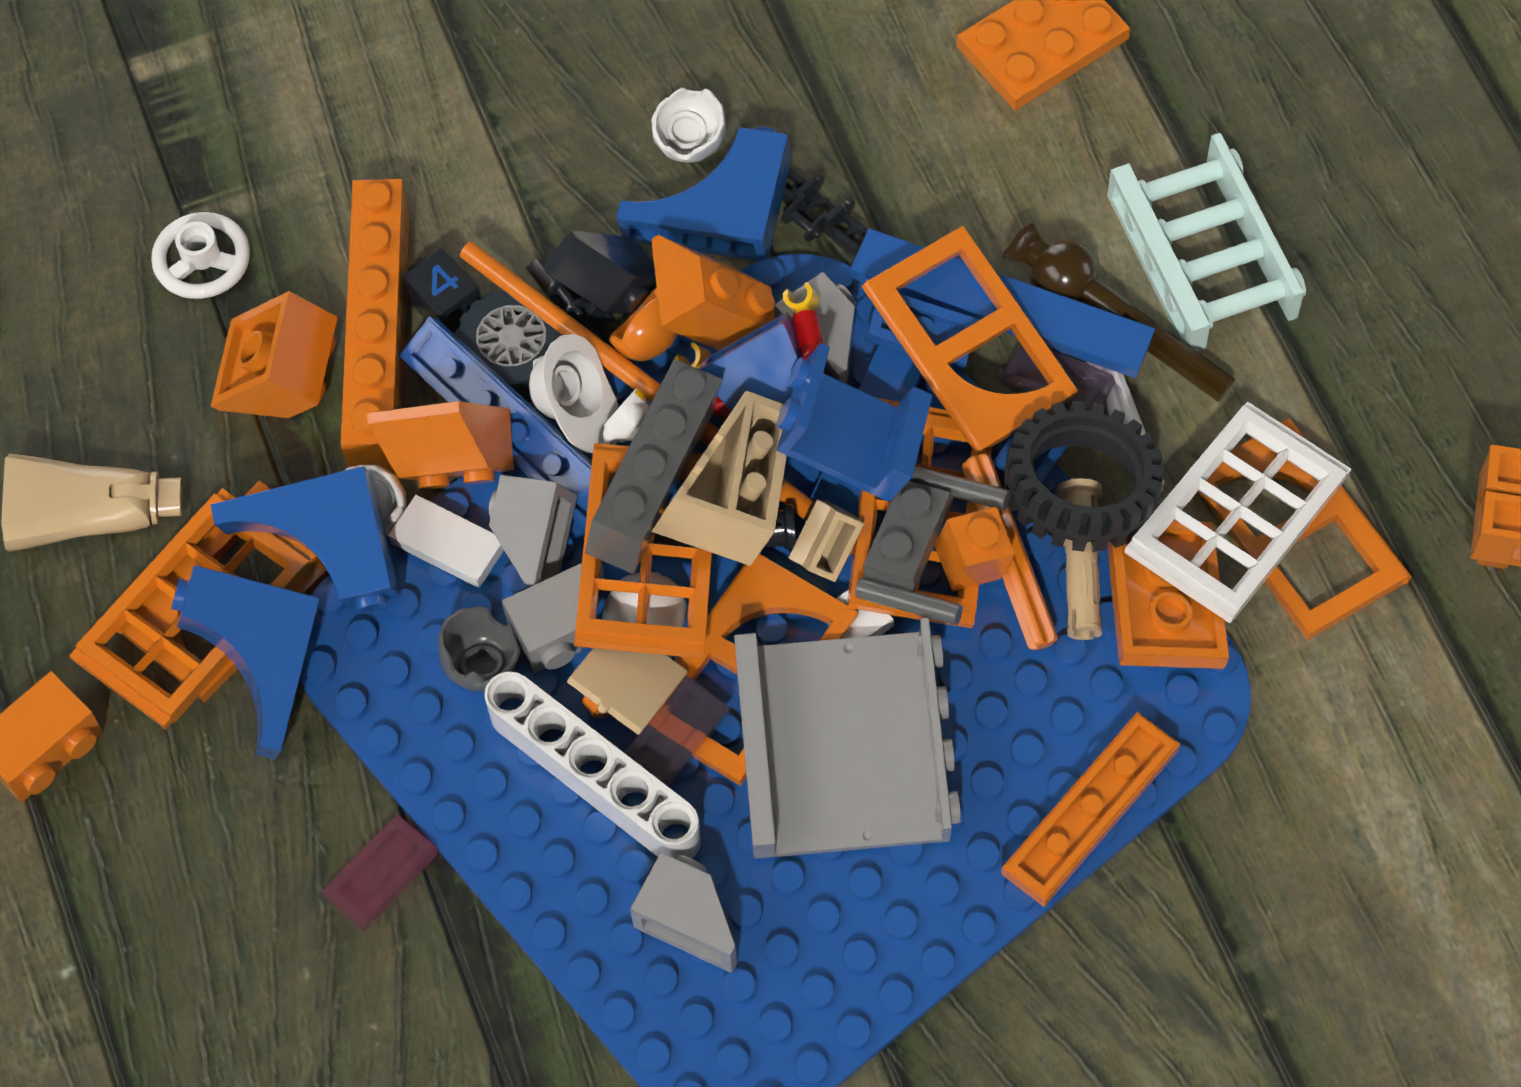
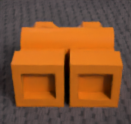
[1470,444,1521,569]

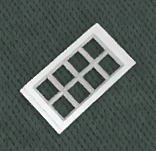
[1124,402,1351,623]

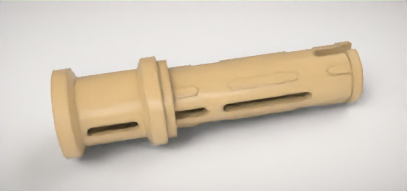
[1056,478,1103,640]

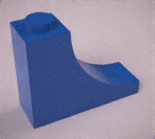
[617,127,792,261]
[210,466,400,613]
[171,565,320,760]

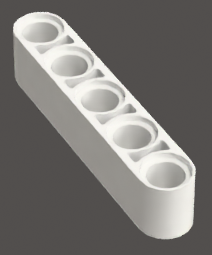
[485,672,701,859]

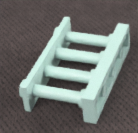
[1107,133,1306,352]

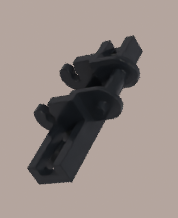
[781,168,868,258]
[526,257,618,352]

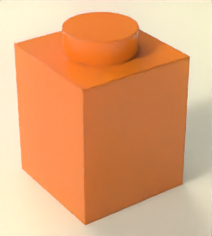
[934,507,1015,592]

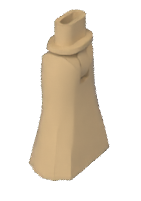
[1,454,183,552]

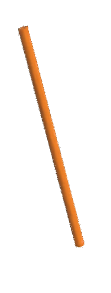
[460,241,854,555]

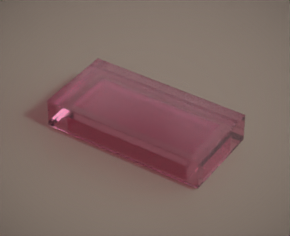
[322,814,439,932]

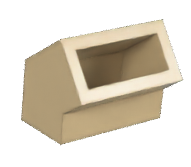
[788,500,864,582]

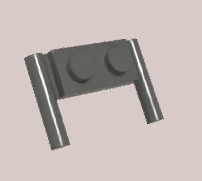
[855,466,1011,625]

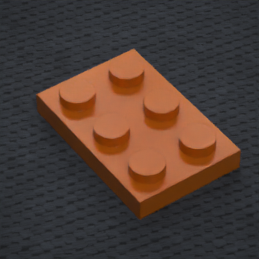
[956,0,1130,111]
[1107,520,1229,669]

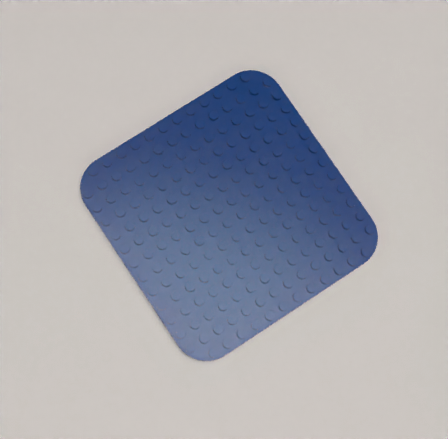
[300,254,1251,1087]

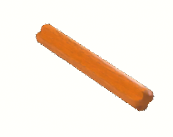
[962,454,1058,651]

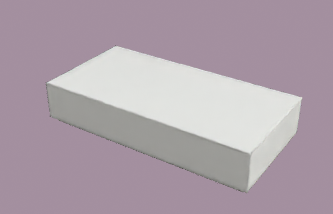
[388,495,504,588]

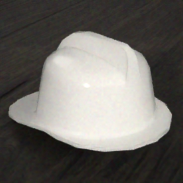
[529,334,619,455]

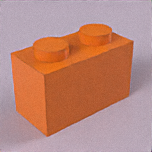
[0,671,103,803]

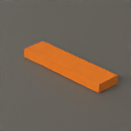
[1001,712,1180,907]

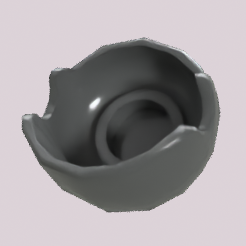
[438,607,520,692]

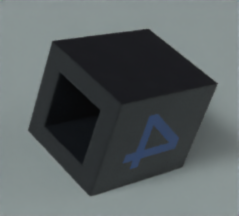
[402,248,481,334]

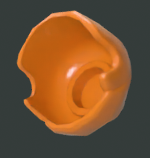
[609,288,677,361]

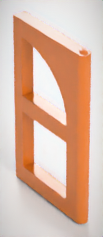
[862,226,1078,455]
[1197,418,1412,641]
[117,481,329,702]
[646,553,858,786]

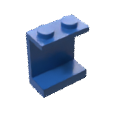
[776,343,932,502]

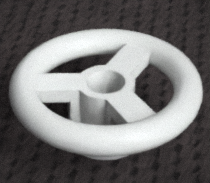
[151,212,250,299]

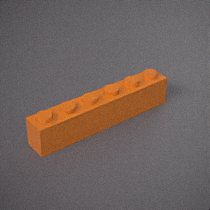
[341,179,410,472]

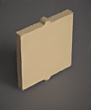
[567,619,688,735]

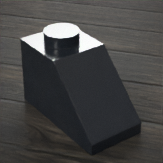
[542,230,657,314]

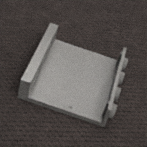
[734,618,961,859]

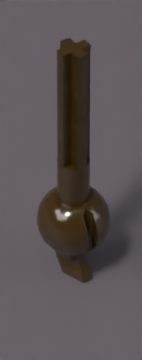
[1002,223,1235,402]

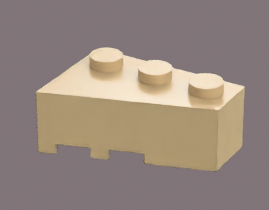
[651,391,787,566]

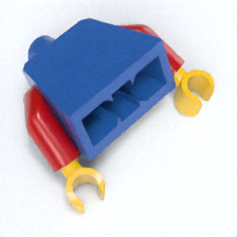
[675,282,825,421]

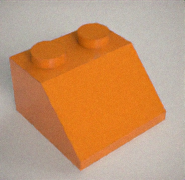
[651,235,775,350]
[211,291,338,418]
[367,401,514,489]

